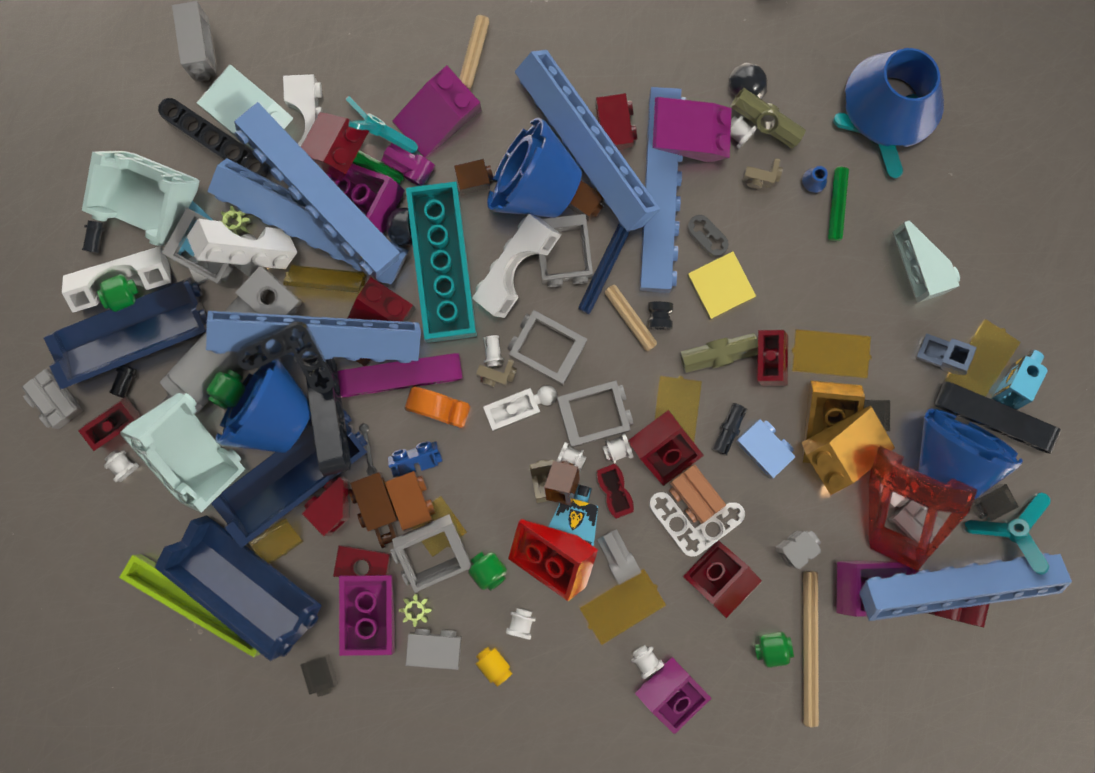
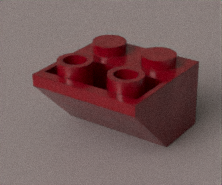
[302,477,350,537]

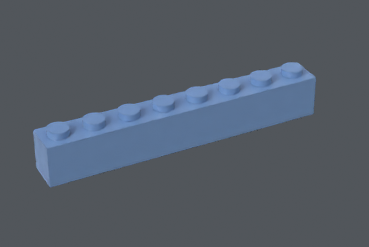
[514,50,660,232]
[639,87,686,293]
[234,102,400,279]
[207,158,409,284]
[206,311,421,363]
[859,553,1072,621]

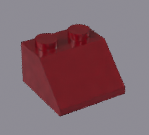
[301,112,369,181]
[347,277,416,322]
[628,410,704,486]
[683,540,762,618]

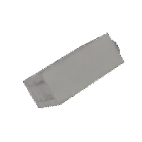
[172,1,217,81]
[162,208,234,284]
[539,214,593,287]
[507,310,588,386]
[557,381,634,447]
[390,514,472,592]

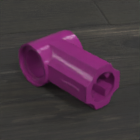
[381,143,435,186]

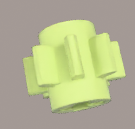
[220,206,251,236]
[399,594,432,627]

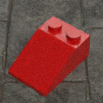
[508,519,598,601]

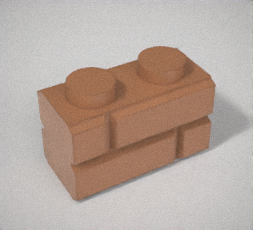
[668,464,726,524]

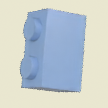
[735,419,795,479]

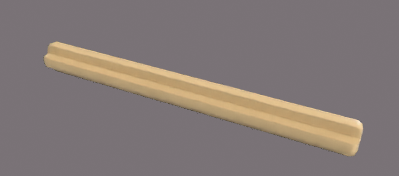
[803,571,819,727]

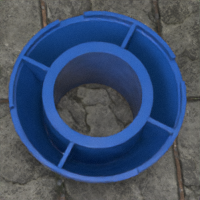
[845,48,944,147]
[487,118,582,218]
[216,355,311,453]
[918,409,1023,504]

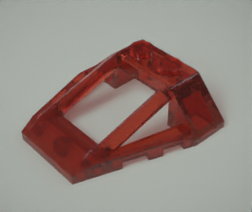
[869,446,977,571]

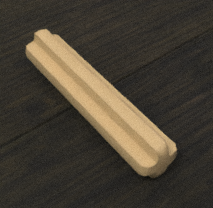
[459,15,489,88]
[604,285,657,351]

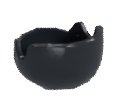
[729,63,767,99]
[386,207,413,246]

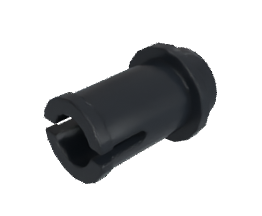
[82,220,105,253]
[109,364,136,398]

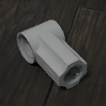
[597,529,641,585]

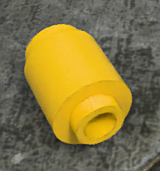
[475,647,513,687]

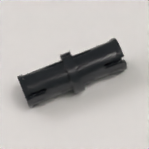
[712,403,748,456]

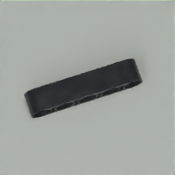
[158,98,268,178]
[304,356,351,477]
[935,381,1061,454]

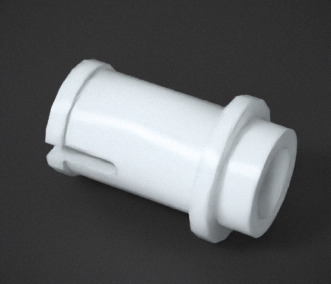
[483,335,504,368]

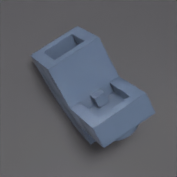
[917,333,977,375]

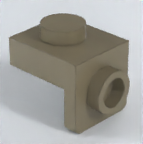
[742,158,783,189]
[476,359,517,387]
[529,460,554,503]

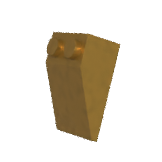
[802,380,865,463]
[802,405,895,496]

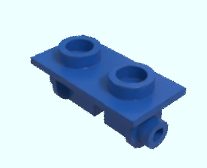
[388,441,442,477]

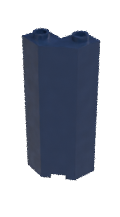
[44,277,208,390]
[211,408,368,548]
[154,515,322,661]

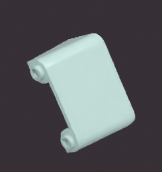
[82,151,200,246]
[120,393,245,513]

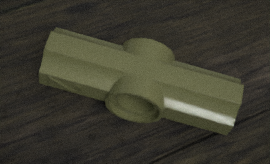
[731,88,806,149]
[680,333,758,373]

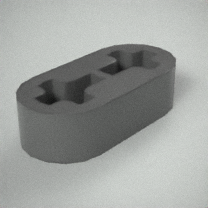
[687,215,729,258]

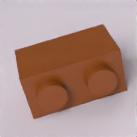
[385,471,436,532]

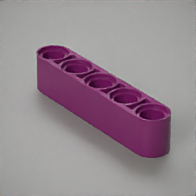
[337,353,463,397]

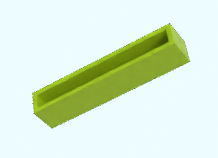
[119,554,260,657]

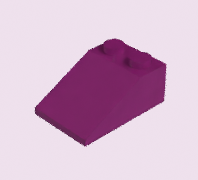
[392,65,482,158]
[653,97,732,163]
[326,164,405,234]
[837,561,919,617]
[339,575,395,656]

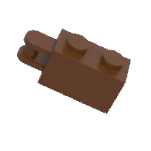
[348,472,399,549]

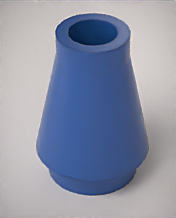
[802,166,828,193]

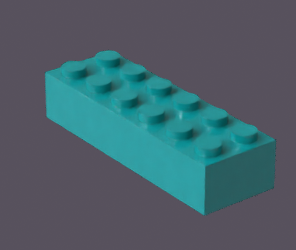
[406,181,477,343]

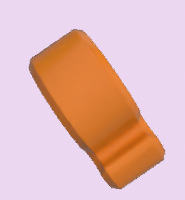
[404,387,470,428]

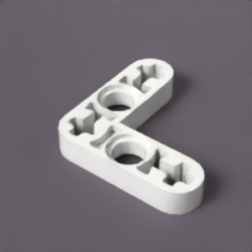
[649,492,745,557]

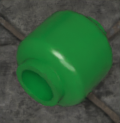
[97,274,139,312]
[206,370,246,410]
[468,552,507,591]
[755,632,794,668]

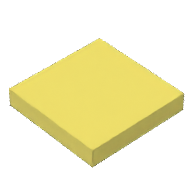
[688,252,756,320]

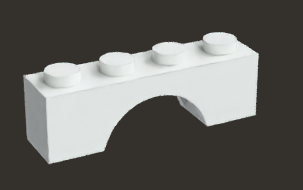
[283,74,323,147]
[472,214,562,318]
[187,219,297,269]
[62,246,171,313]

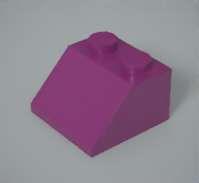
[635,657,712,734]

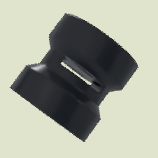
[647,301,673,330]

